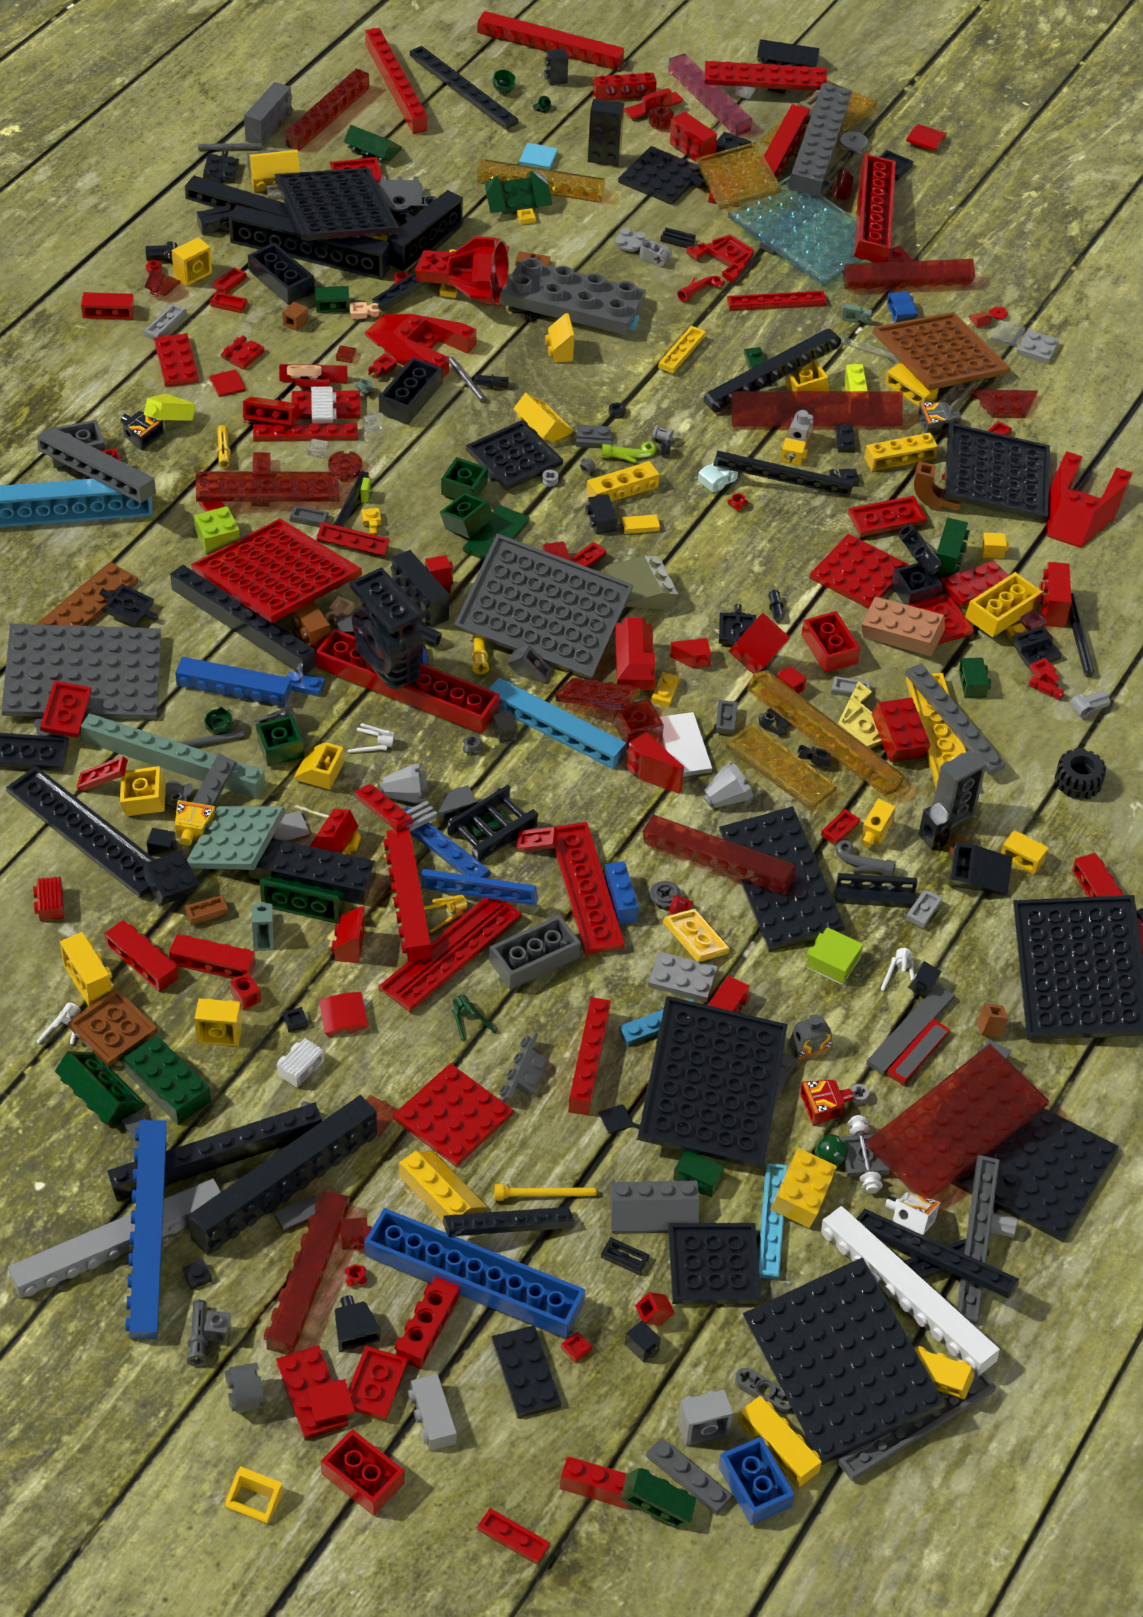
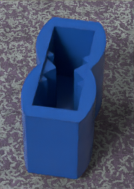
[887,291,918,323]

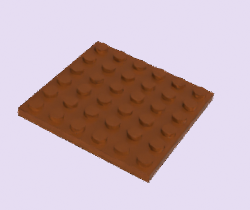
[872,312,1010,390]

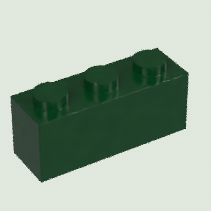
[620,1468,697,1529]

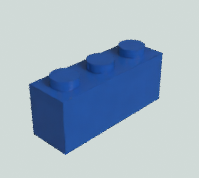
[604,861,639,925]

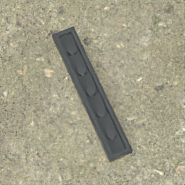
[866,984,954,1075]

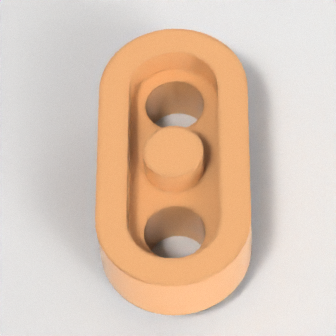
[287,365,322,379]

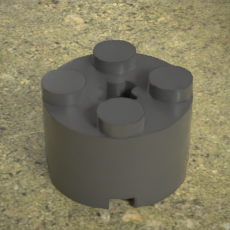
[225,1362,264,1414]

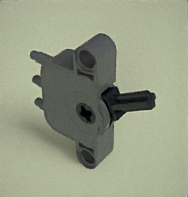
[377,176,437,223]

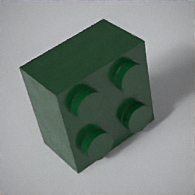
[441,457,488,499]
[440,492,494,538]
[256,715,305,767]

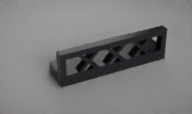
[835,873,918,908]

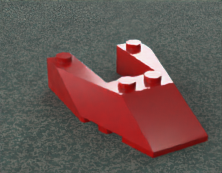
[365,314,477,378]
[1047,451,1133,548]

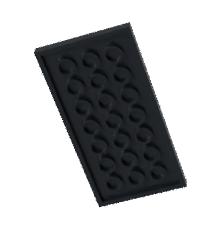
[719,806,845,952]

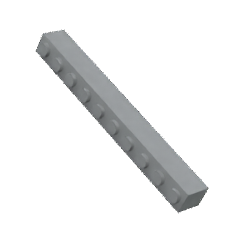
[8,1179,220,1299]

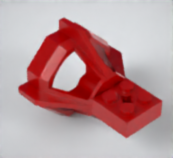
[415,236,510,306]

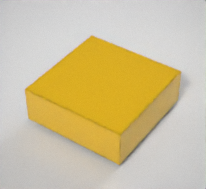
[517,209,536,225]

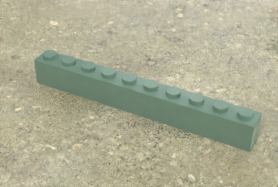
[80,713,265,799]

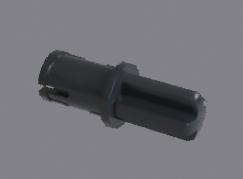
[475,374,509,388]
[768,590,784,622]

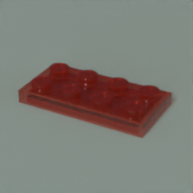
[555,677,640,711]

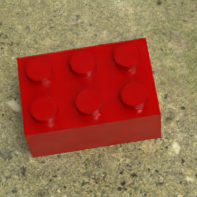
[669,111,717,167]
[1039,562,1072,628]
[801,611,861,673]
[871,697,931,762]
[321,1429,405,1516]

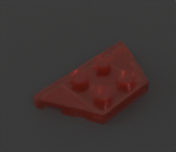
[972,390,1038,418]

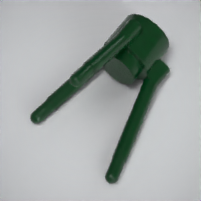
[452,994,496,1041]

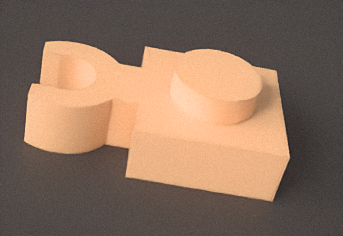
[350,302,379,319]
[325,596,355,626]

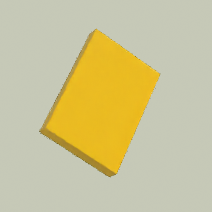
[663,909,730,962]

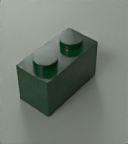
[315,286,350,313]
[958,657,991,698]
[673,1151,724,1198]

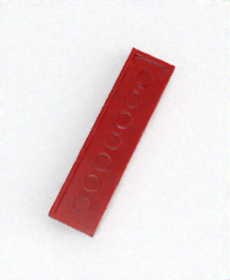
[704,60,827,91]
[553,822,624,955]

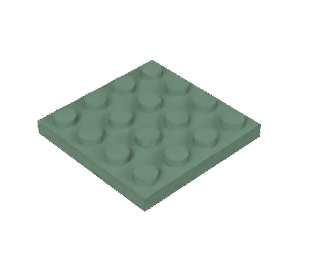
[187,806,286,870]

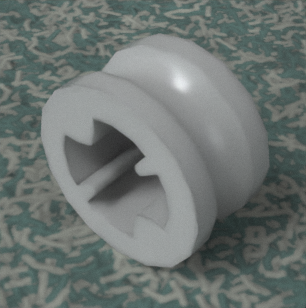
[542,470,558,487]
[851,1084,869,1105]

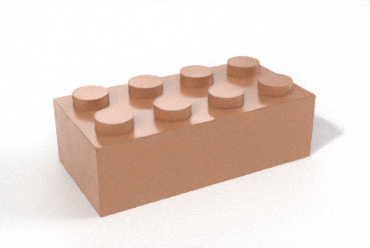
[861,597,945,656]

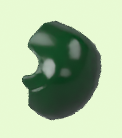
[492,70,516,93]
[204,707,233,735]
[815,1134,849,1166]

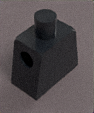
[335,1295,380,1352]

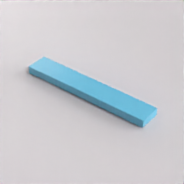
[758,1163,788,1280]

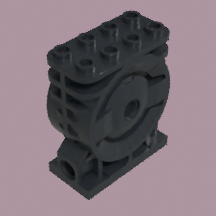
[349,567,424,689]

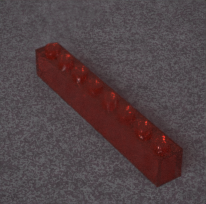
[842,259,976,290]
[642,814,796,894]
[263,1190,349,1355]

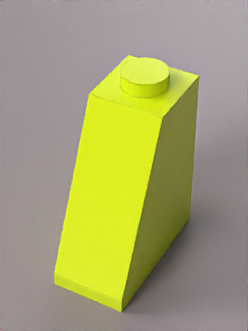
[144,394,196,421]

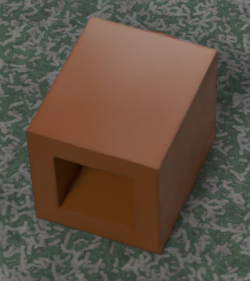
[282,302,308,331]
[976,1003,1009,1038]

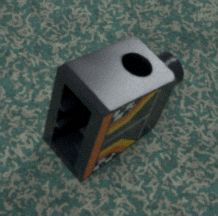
[120,411,164,450]

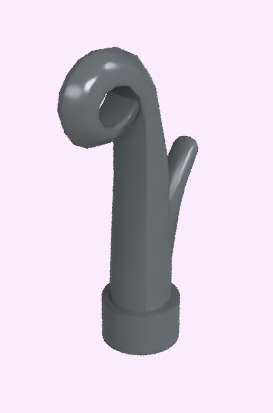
[835,840,896,876]

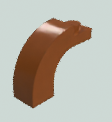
[914,461,961,511]

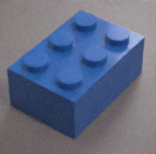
[718,1437,795,1525]

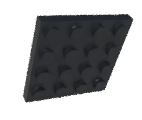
[618,146,705,205]
[466,420,563,490]
[668,1223,761,1304]

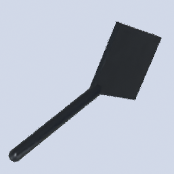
[598,1104,640,1134]

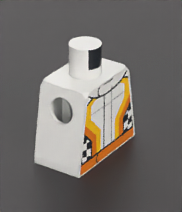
[885,1192,941,1235]

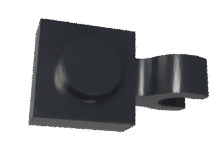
[829,469,859,486]

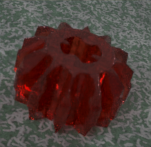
[648,105,674,130]

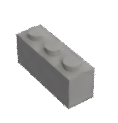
[408,1374,457,1451]

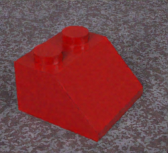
[310,808,359,853]
[331,906,365,963]

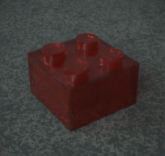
[613,698,664,749]

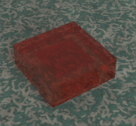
[336,345,356,363]

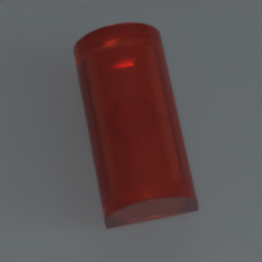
[834,167,854,200]

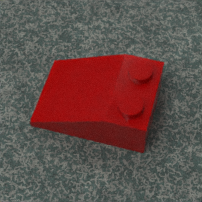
[728,613,790,676]
[627,732,684,794]

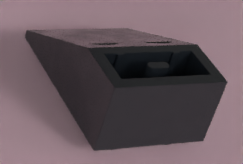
[948,842,1013,895]

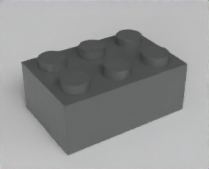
[45,420,105,468]

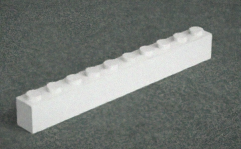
[821,1206,1000,1376]

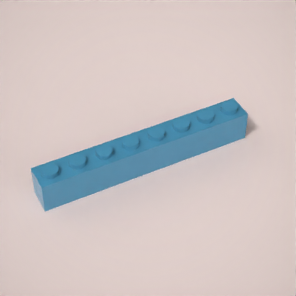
[489,678,626,769]

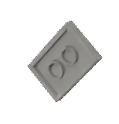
[648,951,718,1002]

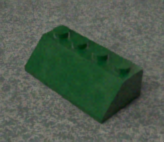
[260,876,345,924]
[55,1051,146,1125]

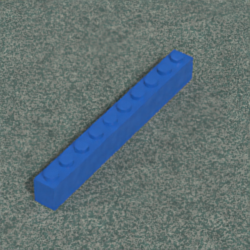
[125,1120,167,1339]

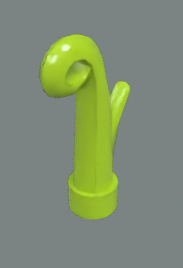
[601,441,657,464]

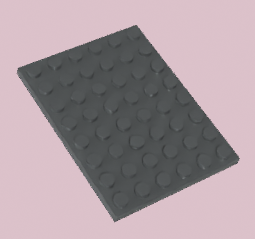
[454,534,633,680]
[2,624,161,720]

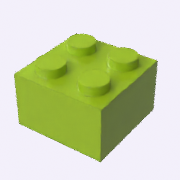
[193,506,240,554]

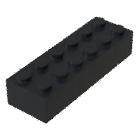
[387,190,463,272]
[249,838,376,906]

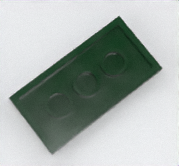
[463,504,530,560]

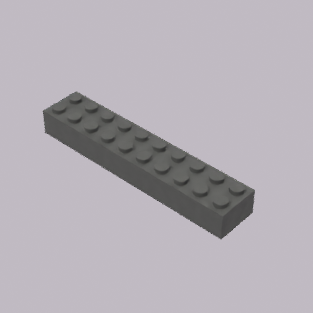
[788,83,852,197]

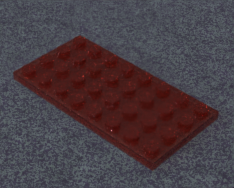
[865,1044,1049,1199]

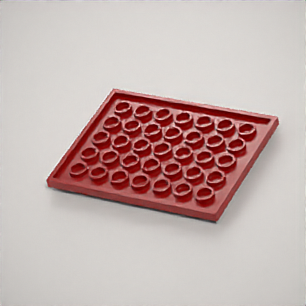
[191,518,363,623]

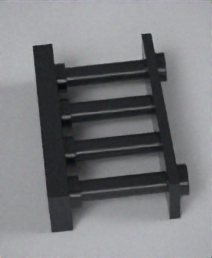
[447,785,538,862]

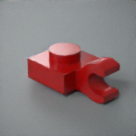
[1029,658,1060,688]

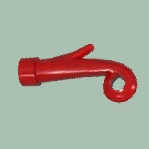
[677,276,725,302]

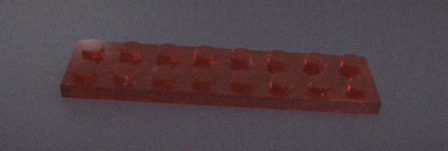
[195,471,340,502]

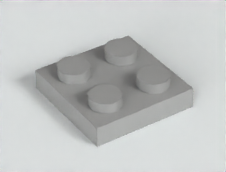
[1017,330,1059,364]

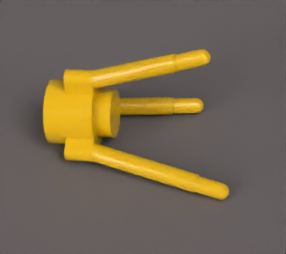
[424,895,467,934]

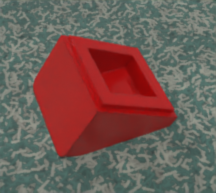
[969,312,992,327]

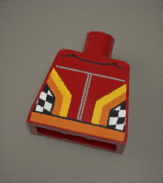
[800,1079,853,1126]

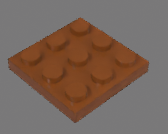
[68,988,157,1067]

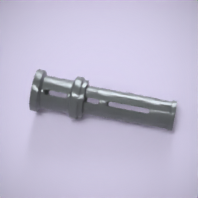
[187,1299,208,1367]

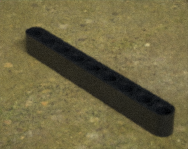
[703,329,841,412]

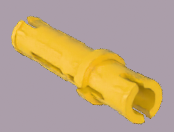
[217,425,231,468]

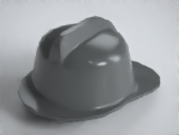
[254,702,297,723]

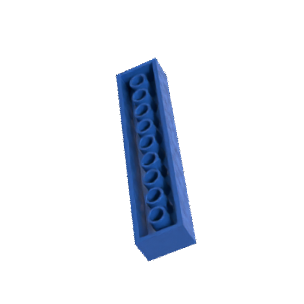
[364,1208,586,1339]

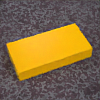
[622,514,660,534]

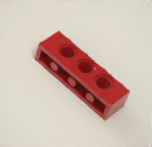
[593,72,657,101]
[394,1276,460,1369]

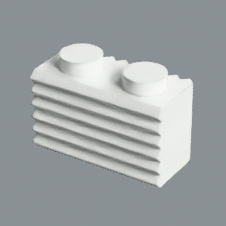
[311,387,337,424]
[277,1038,324,1088]

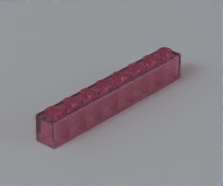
[668,53,752,136]

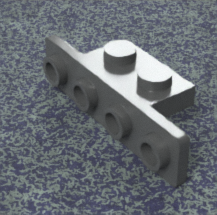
[499,1032,548,1103]

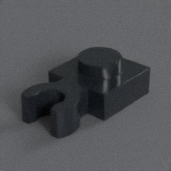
[797,745,832,767]

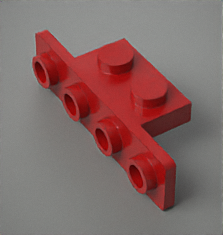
[624,88,683,119]
[279,364,348,389]

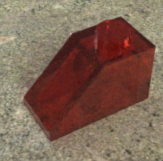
[144,269,181,297]

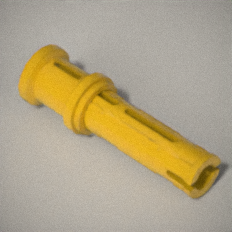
[472,635,489,674]

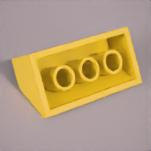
[399,1151,488,1221]

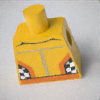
[860,798,895,848]
[175,800,215,846]

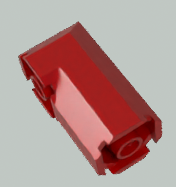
[615,617,655,690]

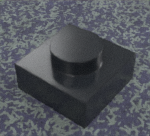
[689,172,711,187]
[182,1260,212,1290]

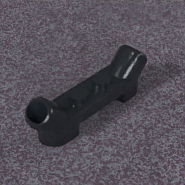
[898,524,942,575]

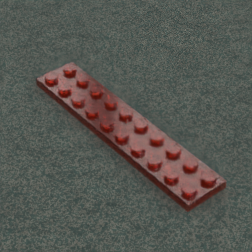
[731,391,903,426]

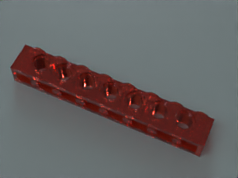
[286,68,369,151]

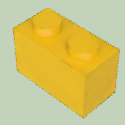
[1001,830,1048,874]

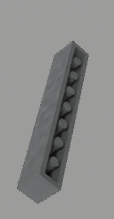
[37,427,156,503]

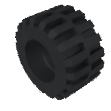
[1055,748,1106,799]

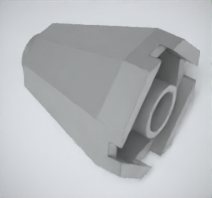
[703,762,753,808]
[380,763,428,803]

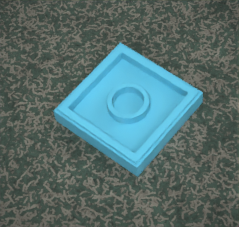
[519,143,558,171]

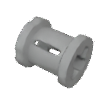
[652,425,673,442]

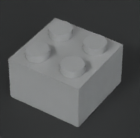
[677,1390,733,1446]

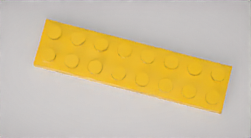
[905,673,966,787]

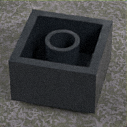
[891,563,942,605]
[142,850,199,907]

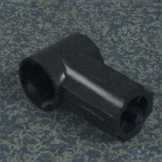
[146,241,178,263]
[417,620,442,647]

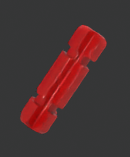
[1028,676,1064,700]

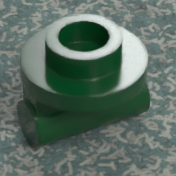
[533,96,551,112]

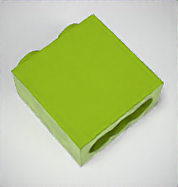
[806,927,863,985]

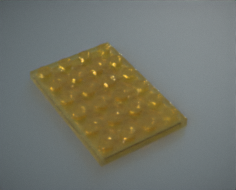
[696,142,781,209]

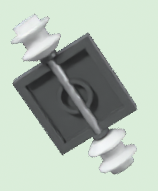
[841,1115,890,1194]

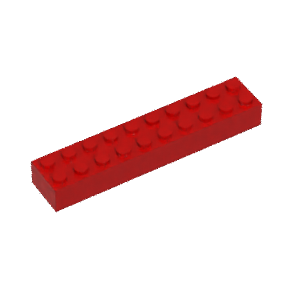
[853,153,896,264]
[316,629,500,734]

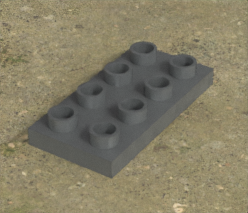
[499,258,646,335]

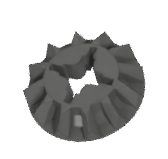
[649,881,681,909]

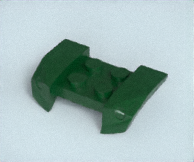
[484,171,552,214]

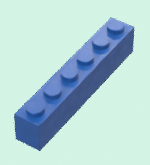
[175,656,292,707]

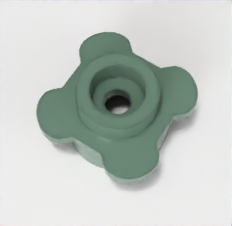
[354,379,374,394]

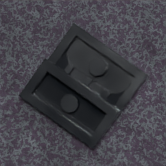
[1011,626,1062,669]

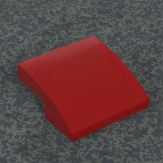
[906,124,947,151]
[319,992,369,1037]

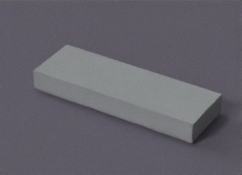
[143,303,187,340]

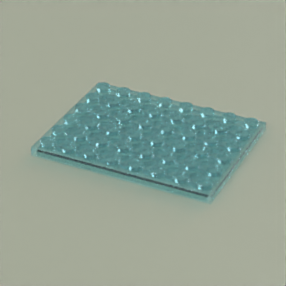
[728,175,865,286]

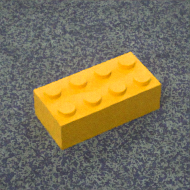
[965,572,1043,637]

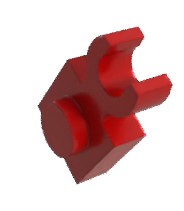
[368,353,397,379]

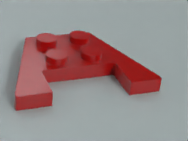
[686,234,754,283]

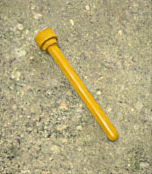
[494,1184,598,1201]

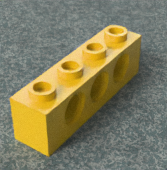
[586,461,659,502]

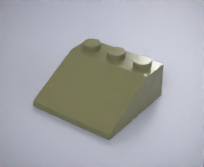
[605,555,678,610]

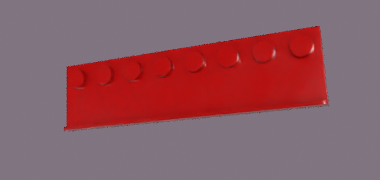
[378,898,522,1013]

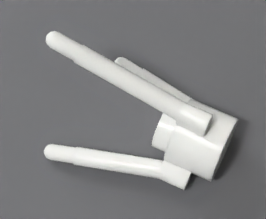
[348,723,394,753]
[881,948,915,991]
[37,1003,81,1045]

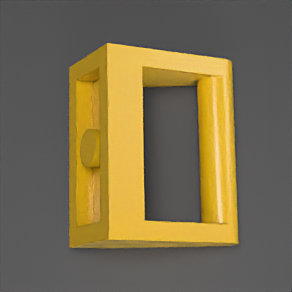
[224,1466,284,1524]

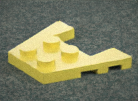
[837,682,883,750]

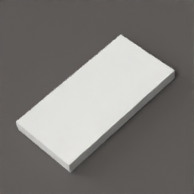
[656,712,712,777]

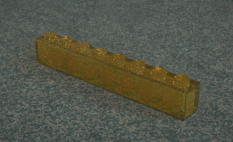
[477,159,605,203]

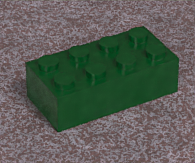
[123,1035,211,1125]

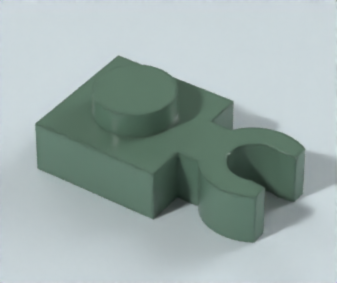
[842,303,872,324]

